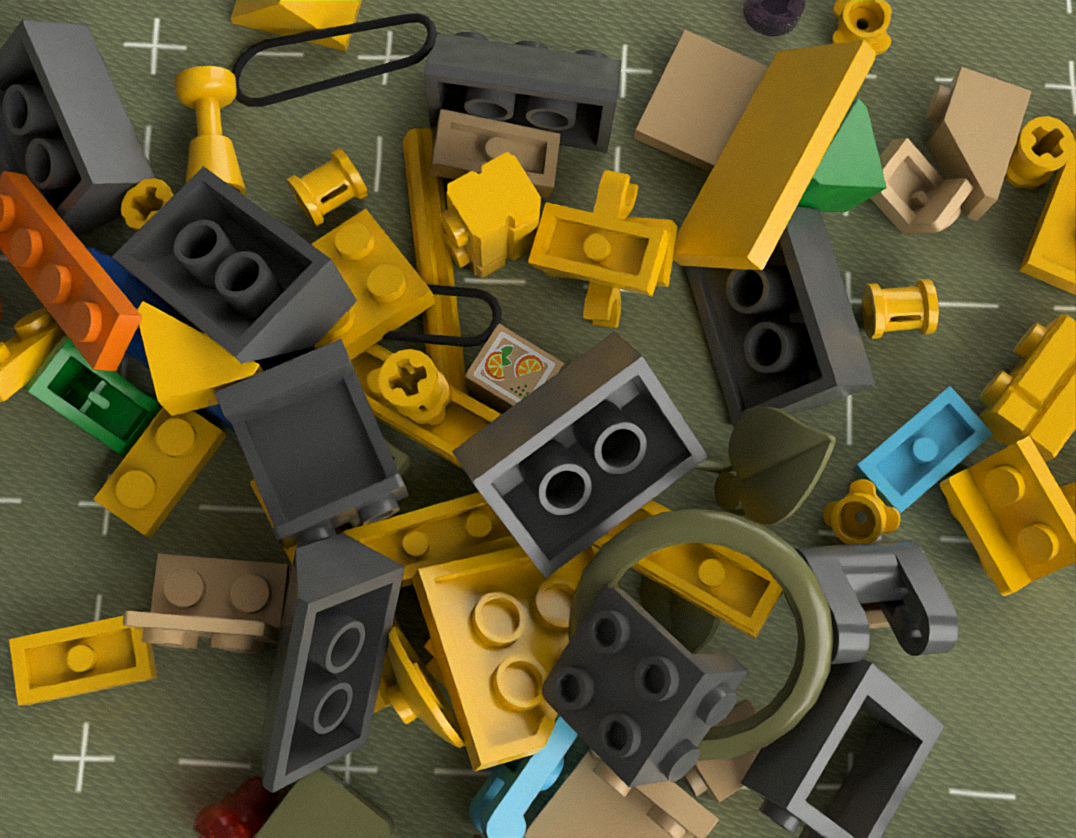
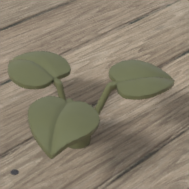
[641,407,837,654]

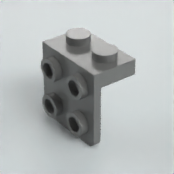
[542,588,749,787]

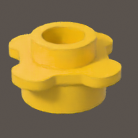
[832,0,892,55]
[823,479,901,545]

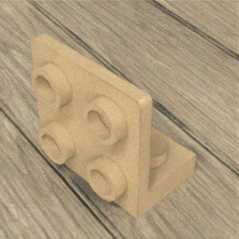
[123,554,291,655]
[524,748,719,838]

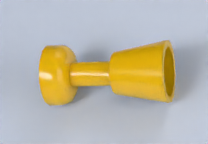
[174,66,247,196]

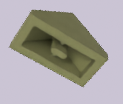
[254,766,394,838]

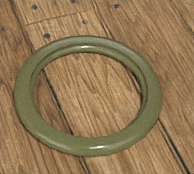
[568,508,834,761]

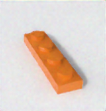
[0,171,143,371]

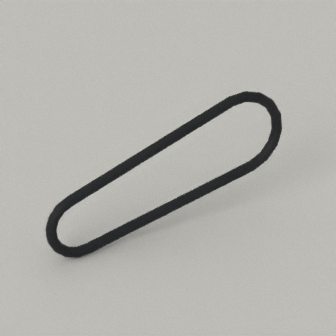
[232,13,437,107]

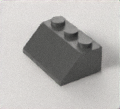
[0,20,155,236]
[424,32,622,153]
[112,166,357,364]
[685,206,876,428]
[452,332,709,578]
[262,533,405,793]

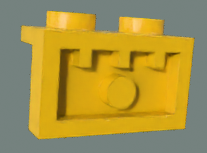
[940,436,1076,596]

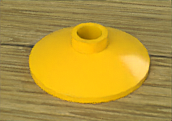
[385,626,465,748]

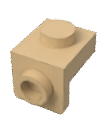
[870,137,973,234]

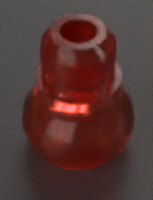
[192,776,278,838]

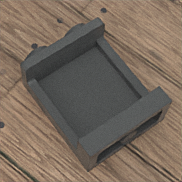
[215,339,409,549]

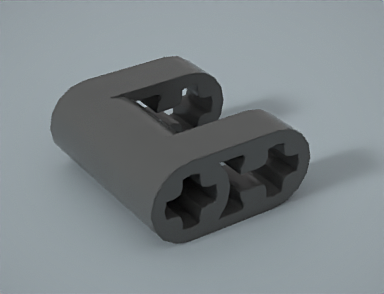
[784,540,959,664]

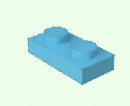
[851,386,993,514]

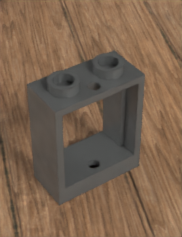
[741,659,945,838]

